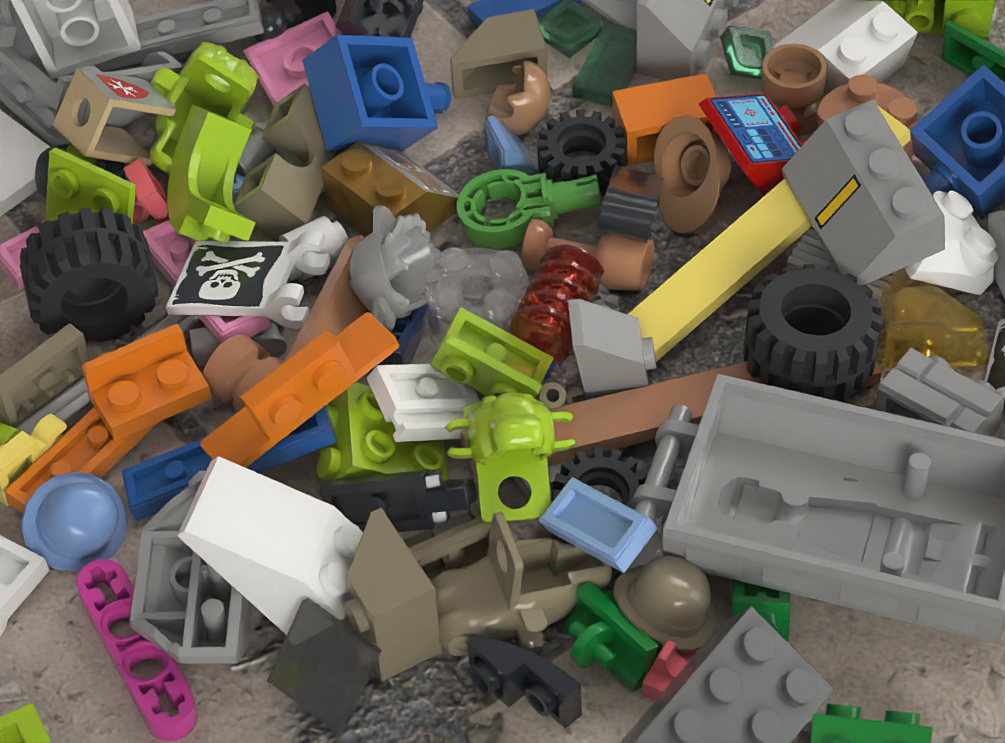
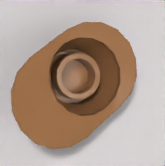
[654,115,732,234]

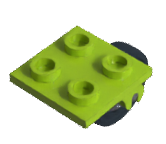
[35,143,136,224]

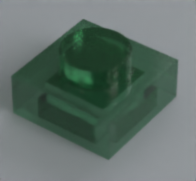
[538,0,602,58]
[720,25,773,80]

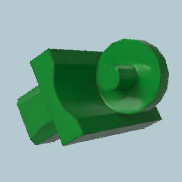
[564,581,663,692]

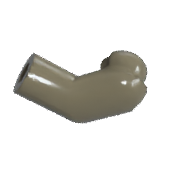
[538,379,586,409]

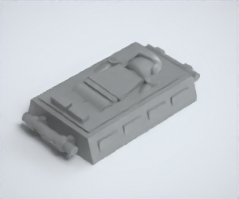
[631,374,1005,644]

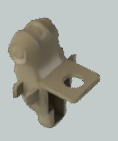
[431,512,612,656]

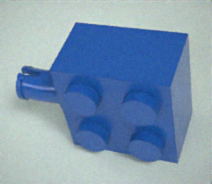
[302,35,451,152]
[910,64,1005,219]

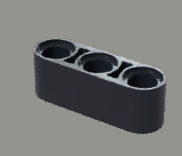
[597,165,664,243]

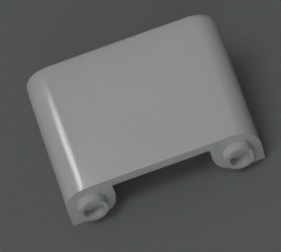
[0,0,184,147]

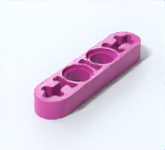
[76,559,198,741]

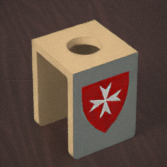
[53,67,176,166]

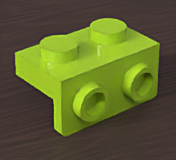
[430,307,554,399]

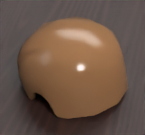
[485,61,551,135]

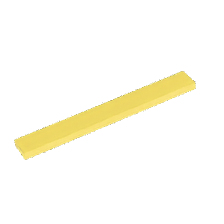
[627,104,911,362]

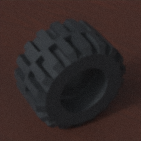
[20,208,159,344]
[743,264,883,401]

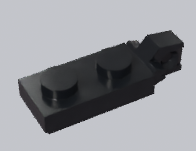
[319,470,477,533]

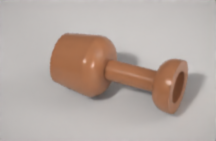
[522,219,654,291]

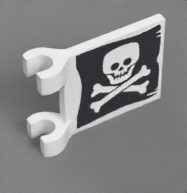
[166,230,330,329]

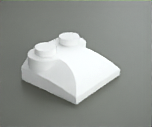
[904,191,998,295]

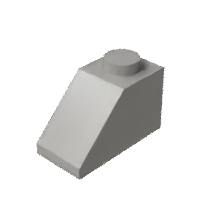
[568,299,657,399]

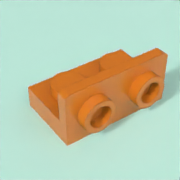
[81,324,212,441]

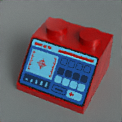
[698,93,810,197]

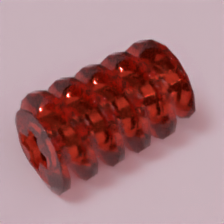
[510,244,604,363]

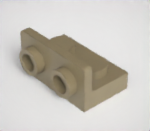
[0,323,90,428]

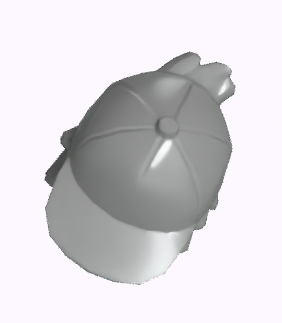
[349,206,440,330]

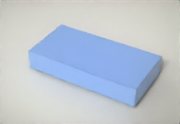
[539,477,658,573]

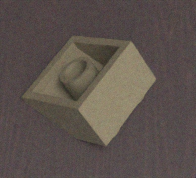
[344,508,442,682]

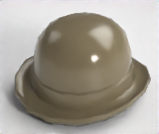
[613,555,718,652]

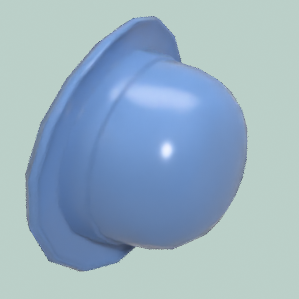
[21,472,128,572]

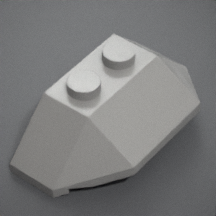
[130,470,255,663]

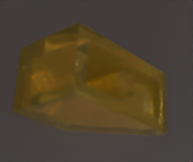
[880,286,989,368]

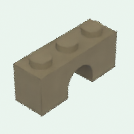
[234,83,340,242]

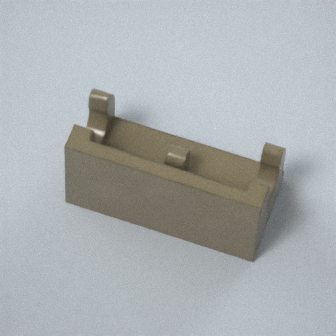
[403,492,492,582]

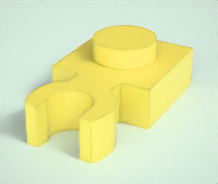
[0,413,67,507]

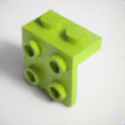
[317,382,448,483]

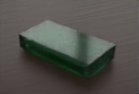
[572,22,637,107]

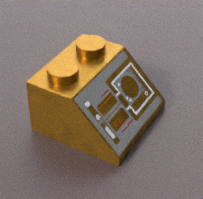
[321,141,459,237]

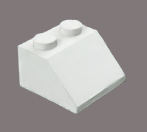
[771,0,918,97]

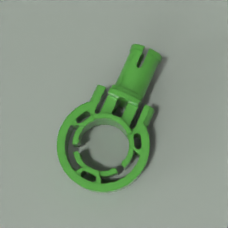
[457,169,602,249]

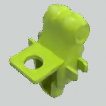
[150,41,259,175]
[445,393,576,523]

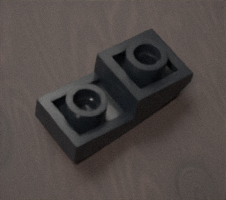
[467,635,582,729]

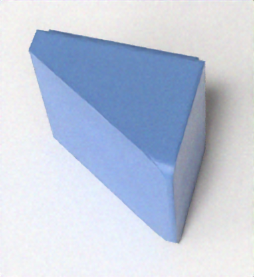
[485,115,538,176]

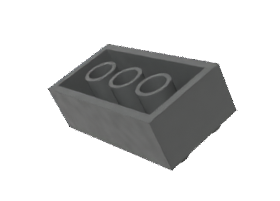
[620,606,834,743]

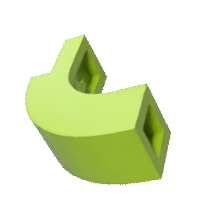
[167,104,256,243]

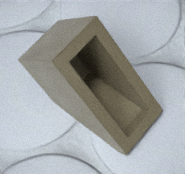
[450,9,548,99]

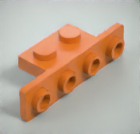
[200,312,399,468]

